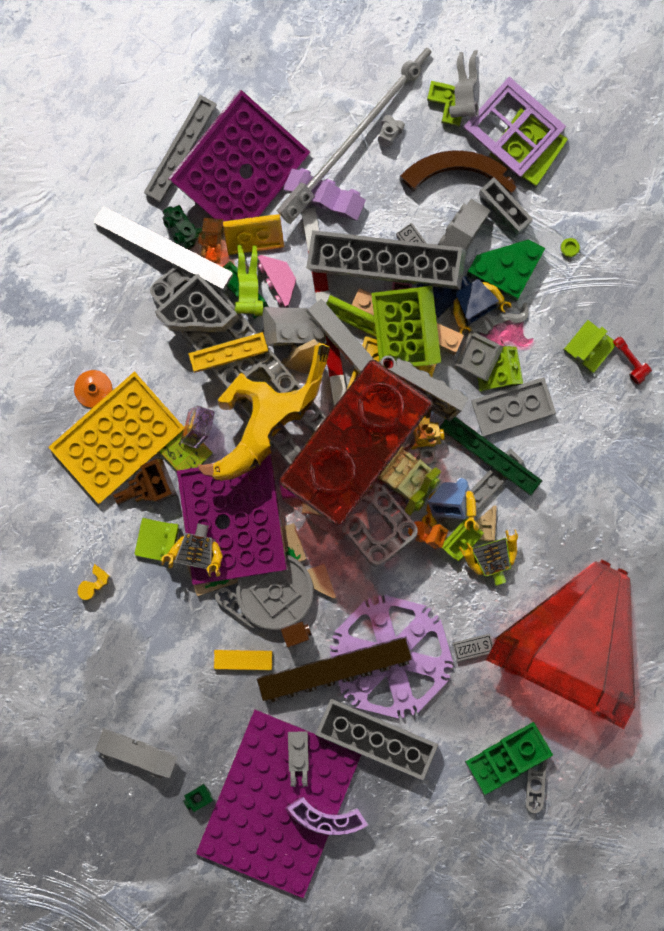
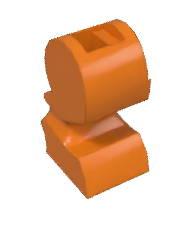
[408,521,449,549]

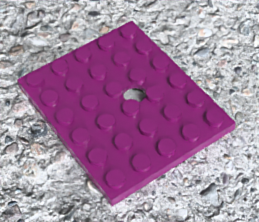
[168,90,310,226]
[177,455,288,585]

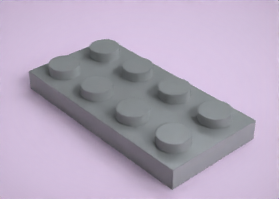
[471,377,556,437]

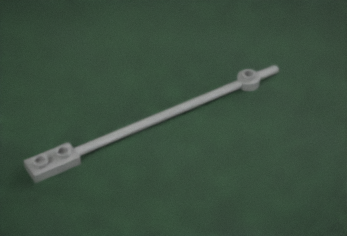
[276,47,432,224]

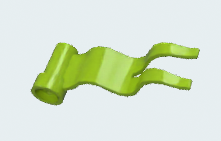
[235,245,263,316]

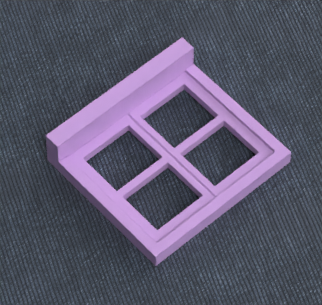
[463,76,566,178]

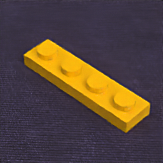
[188,332,268,373]

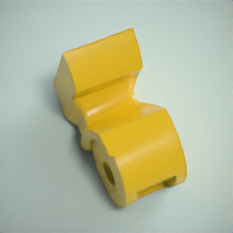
[77,564,111,600]

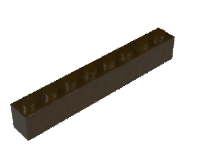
[257,636,413,703]

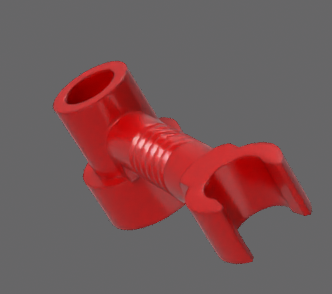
[613,337,652,385]

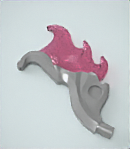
[450,303,534,347]

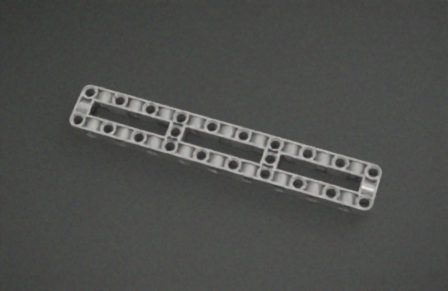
[150,266,418,567]

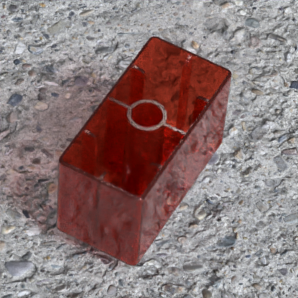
[279,359,432,540]

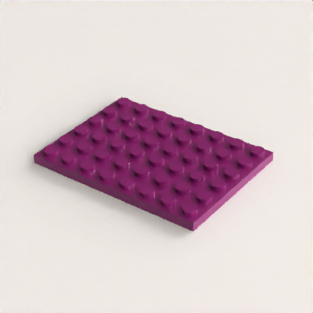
[196,709,362,898]

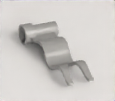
[449,50,479,118]

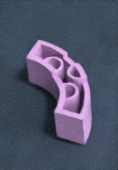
[285,797,368,835]

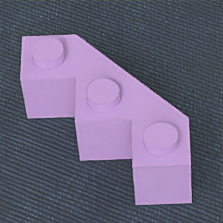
[283,168,366,221]

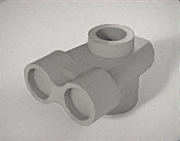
[378,115,405,147]

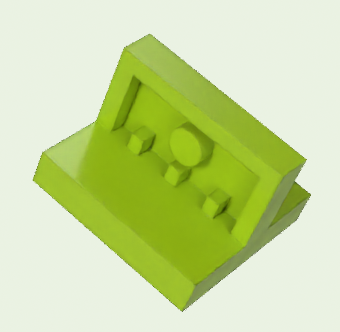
[563,320,615,373]

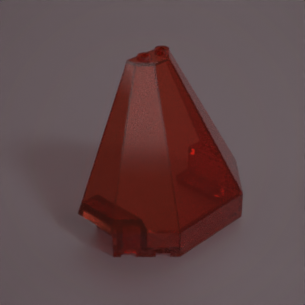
[486,559,636,729]

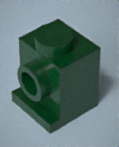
[183,783,215,813]

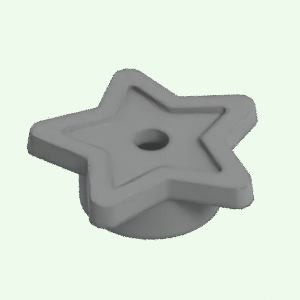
[416,446,439,467]

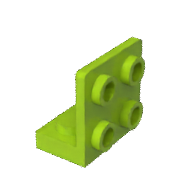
[477,346,523,391]
[134,518,180,563]

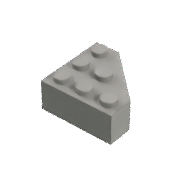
[438,199,491,251]
[155,273,238,332]

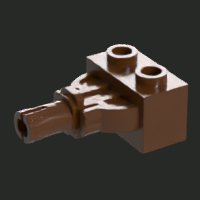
[113,458,177,505]

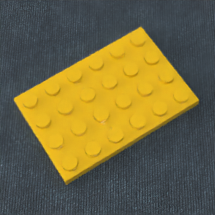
[48,371,184,505]

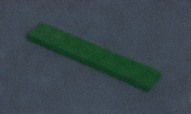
[439,417,543,496]

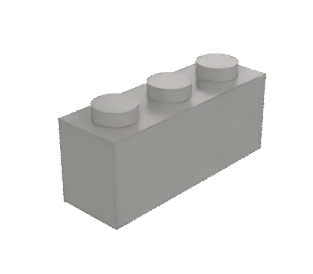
[479,177,533,236]

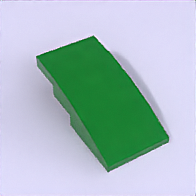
[465,722,553,796]

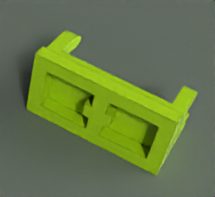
[442,518,485,562]

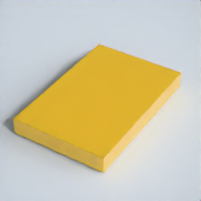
[223,214,284,255]

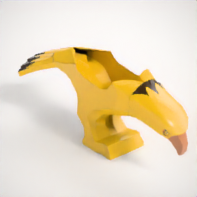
[198,343,330,481]

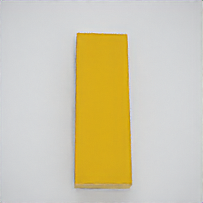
[214,650,272,670]

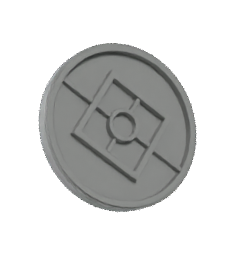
[236,555,314,630]

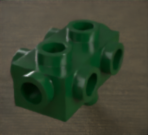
[162,205,207,250]

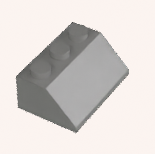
[263,307,326,346]

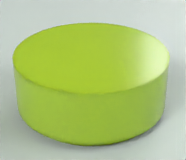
[560,238,580,258]

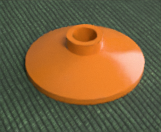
[74,370,112,408]

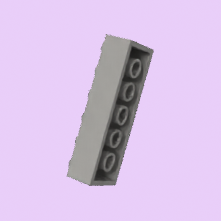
[315,699,438,780]

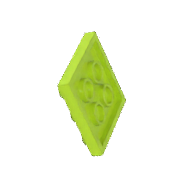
[489,108,568,187]

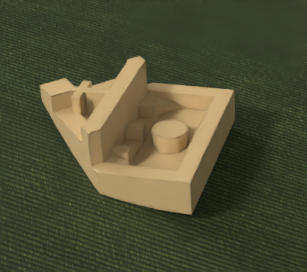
[281,339,318,374]

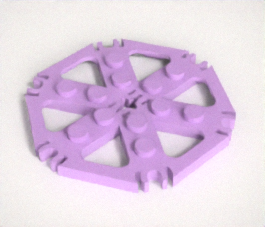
[330,595,453,718]

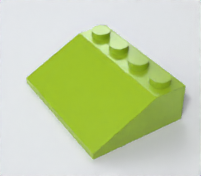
[371,286,441,366]

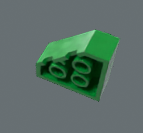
[467,239,545,302]

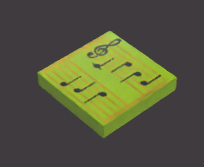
[159,427,213,471]

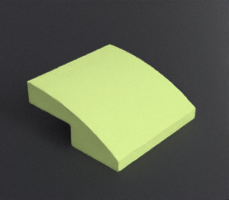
[378,447,432,500]

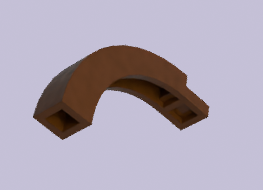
[399,150,517,195]

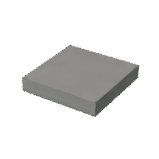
[455,331,504,381]

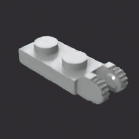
[288,731,309,787]

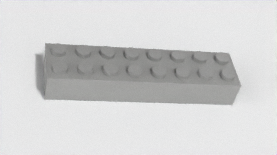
[306,230,466,290]

